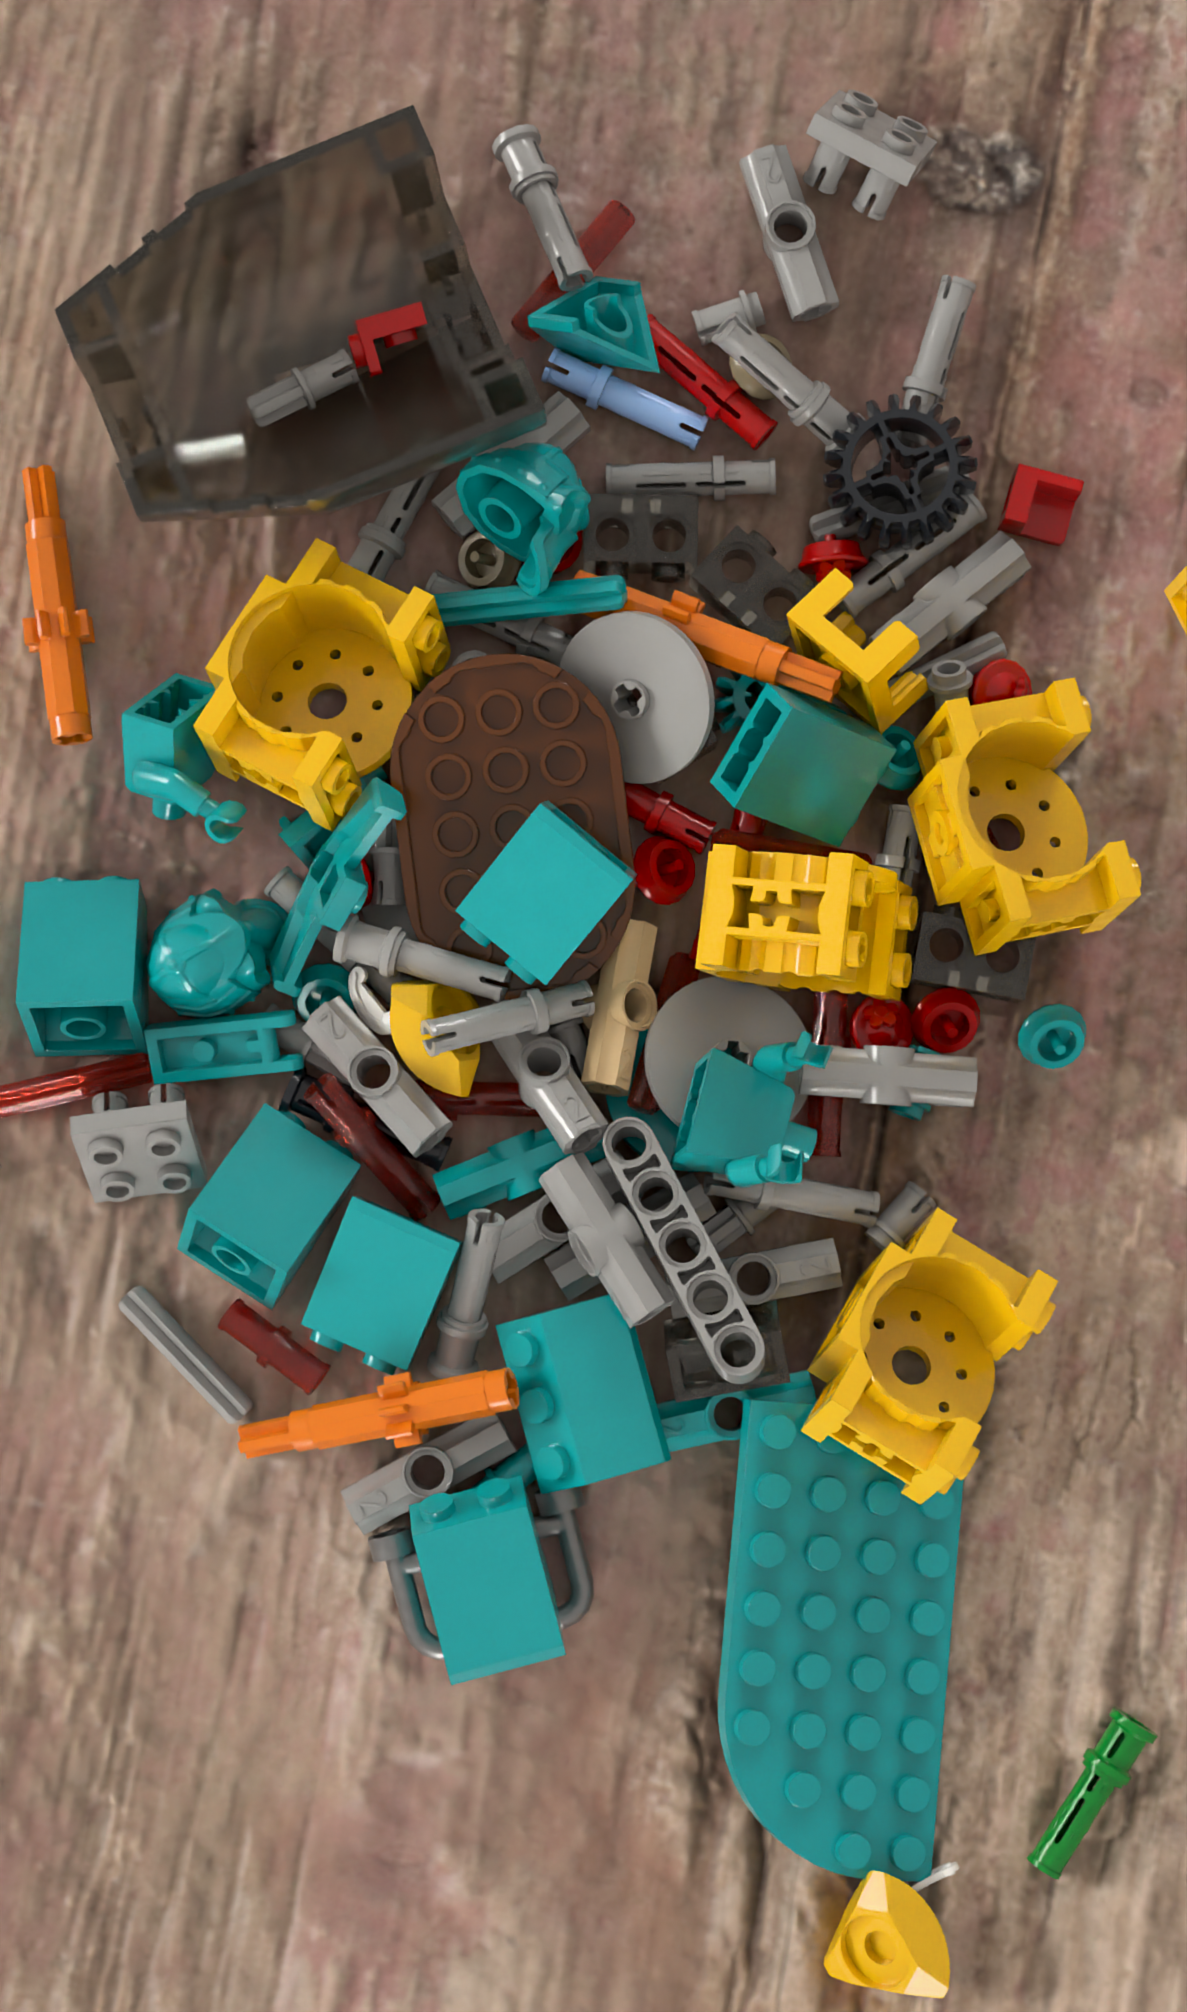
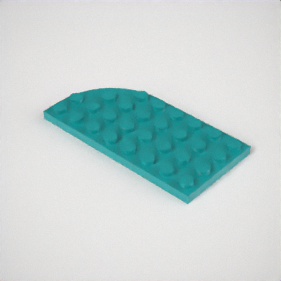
[718,1398,964,1882]

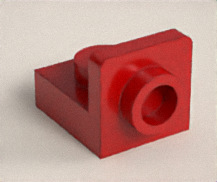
[347,301,428,377]

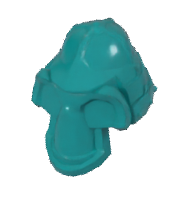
[456,442,591,596]
[146,888,288,1019]

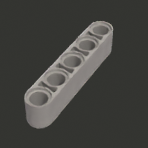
[602,1116,766,1384]

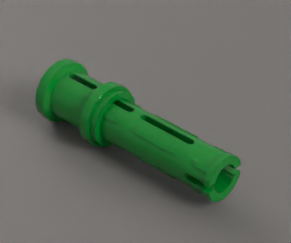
[1027,1707,1158,1880]

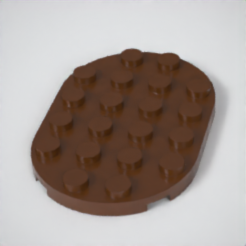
[390,654,636,1000]

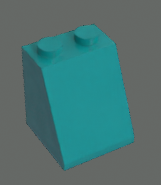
[455,800,637,985]
[16,876,149,1057]
[177,1103,362,1310]
[301,1196,463,1375]
[409,1475,566,1685]

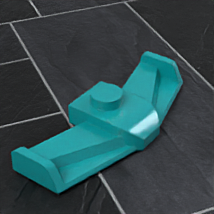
[269,777,407,997]

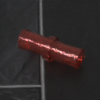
[217,1298,331,1396]

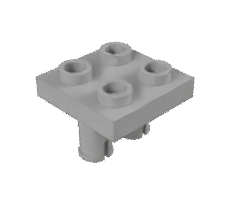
[803,90,938,220]
[70,1083,208,1203]

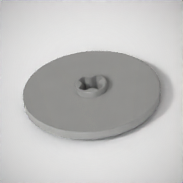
[559,611,715,784]
[644,976,808,1127]

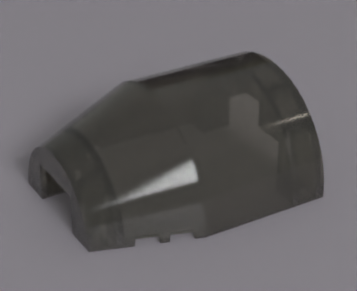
[55,105,547,523]

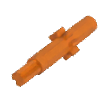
[22,465,95,746]
[573,570,843,704]
[237,1367,519,1459]

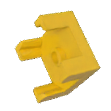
[786,568,929,734]

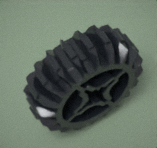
[823,394,978,550]

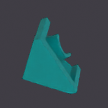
[527,276,660,373]

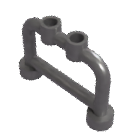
[368,1486,594,1660]

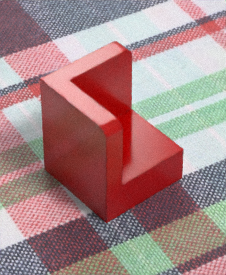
[997,463,1084,546]

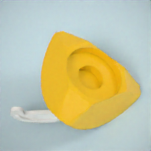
[348,966,480,1097]
[824,1862,960,1999]

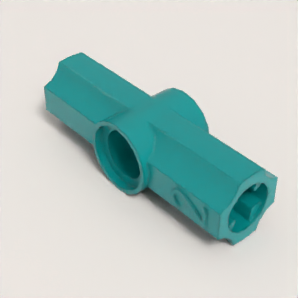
[432,1128,606,1220]
[656,1369,817,1452]

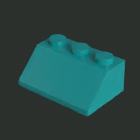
[495,1294,672,1494]

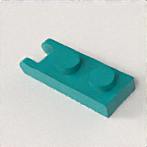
[144,1010,305,1085]

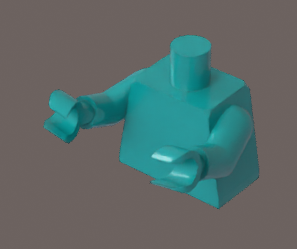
[122,673,247,844]
[670,1031,834,1188]

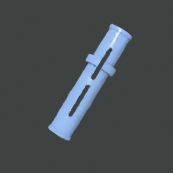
[541,347,709,451]

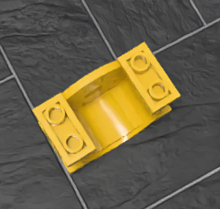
[193,538,451,832]
[907,677,1141,956]
[695,844,918,1001]
[800,1207,1058,1505]

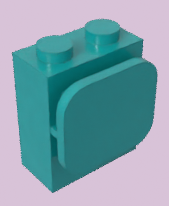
[710,683,897,847]

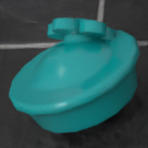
[878,726,921,791]
[292,963,357,1022]
[1018,1004,1086,1069]

